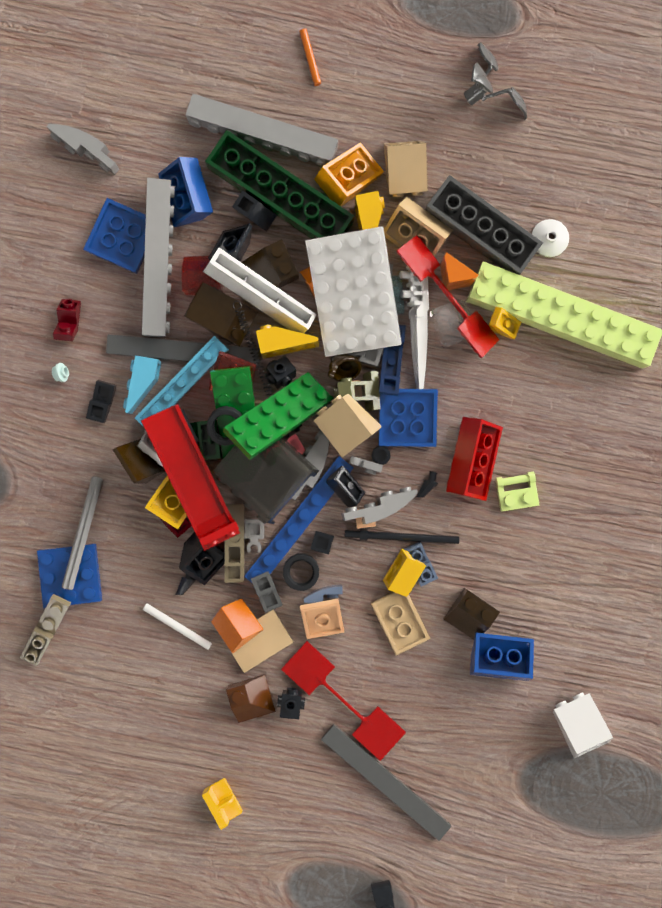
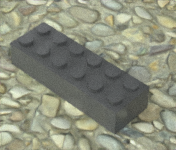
[425,175,543,275]

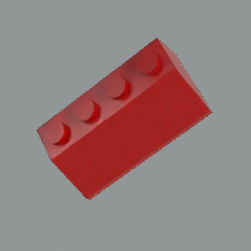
[446,417,503,501]

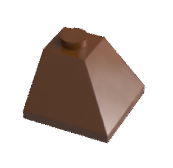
[226,674,276,723]

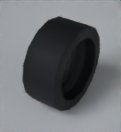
[207,406,242,446]
[283,553,319,591]

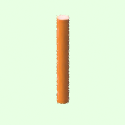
[299,28,321,86]

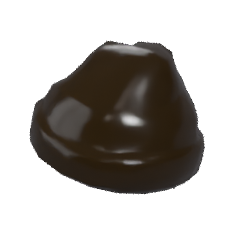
[328,354,362,382]

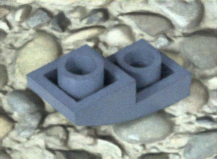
[404,542,438,587]
[304,585,343,604]

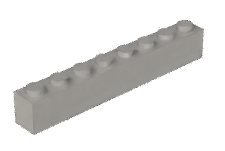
[186,94,338,167]
[142,178,175,337]

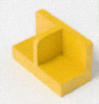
[383,549,426,597]
[202,778,242,830]

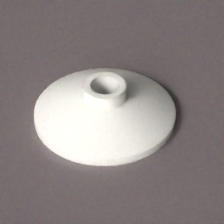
[532,219,569,257]

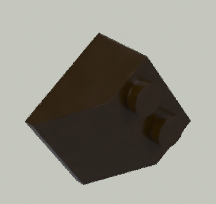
[444,587,500,640]

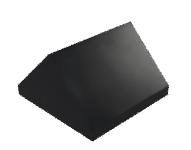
[208,224,252,262]

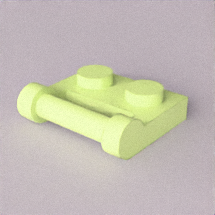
[495,471,539,512]

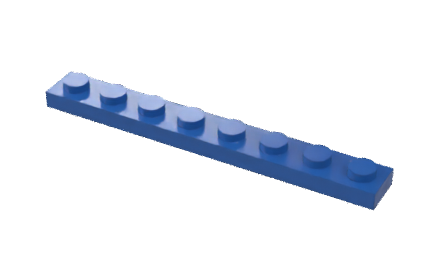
[244,456,354,583]

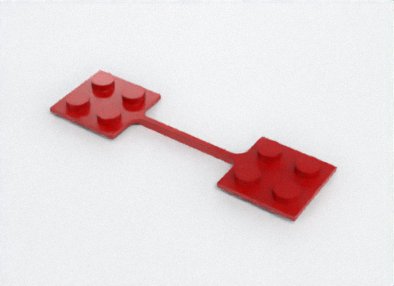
[396,235,500,358]
[281,641,406,761]

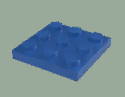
[83,198,146,274]
[379,389,438,447]
[37,544,102,608]

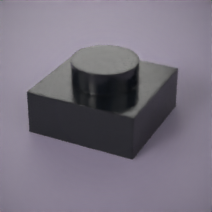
[311,531,334,555]

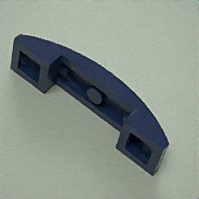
[379,325,406,396]

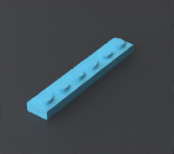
[135,336,229,426]

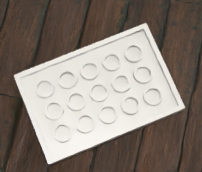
[305,226,402,357]

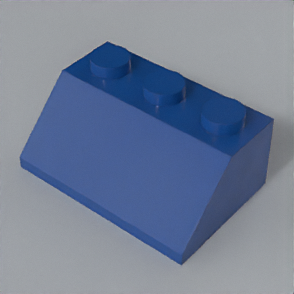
[158,157,213,227]
[470,633,534,681]

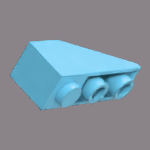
[123,355,161,414]

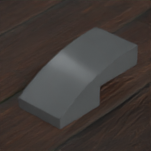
[250,571,283,613]

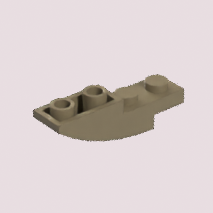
[225,504,244,583]
[20,594,71,666]

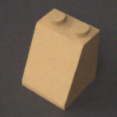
[384,141,428,197]
[314,394,382,458]

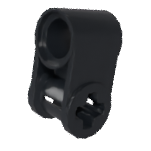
[371,880,395,908]

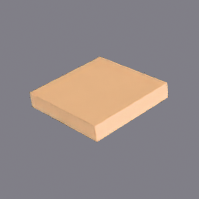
[300,599,344,639]

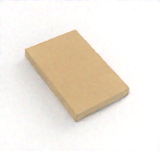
[371,592,430,656]
[231,609,293,673]

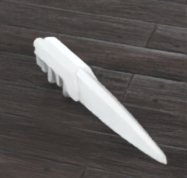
[399,266,429,389]

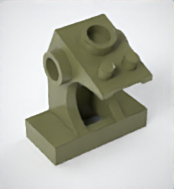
[333,371,381,412]

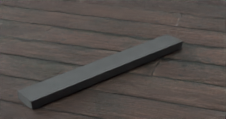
[106,334,260,368]
[321,724,451,841]

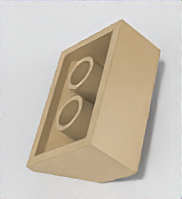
[384,197,453,257]

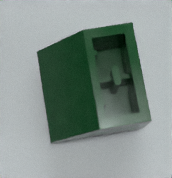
[190,420,223,461]

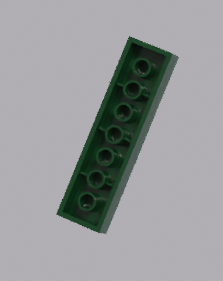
[205,130,354,239]

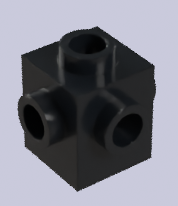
[265,355,296,389]
[277,687,305,720]

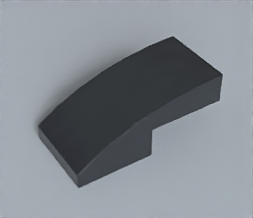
[86,380,117,423]

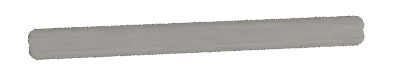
[62,476,103,590]

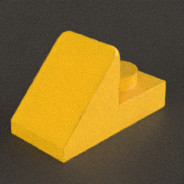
[489,307,521,340]

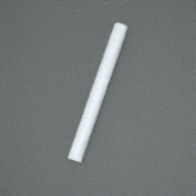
[143,604,212,650]

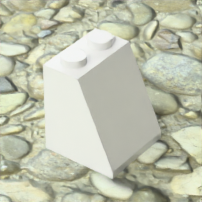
[553,693,613,758]

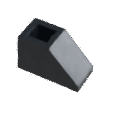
[232,191,277,232]

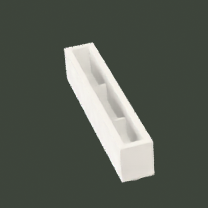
[203,248,317,334]

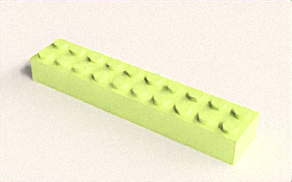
[466,261,662,369]

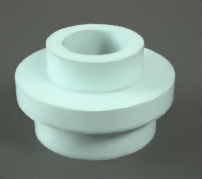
[52,363,69,382]

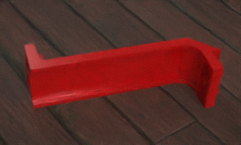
[140,404,240,551]

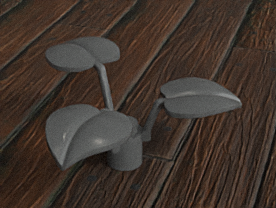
[464,42,527,120]

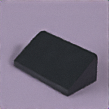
[326,466,366,507]

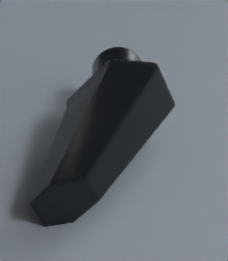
[416,471,438,498]
[175,574,196,595]

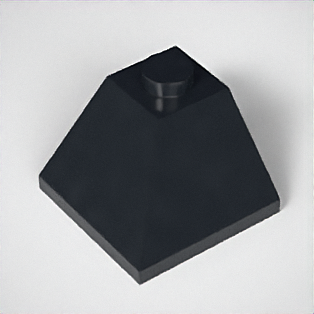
[179,532,225,586]

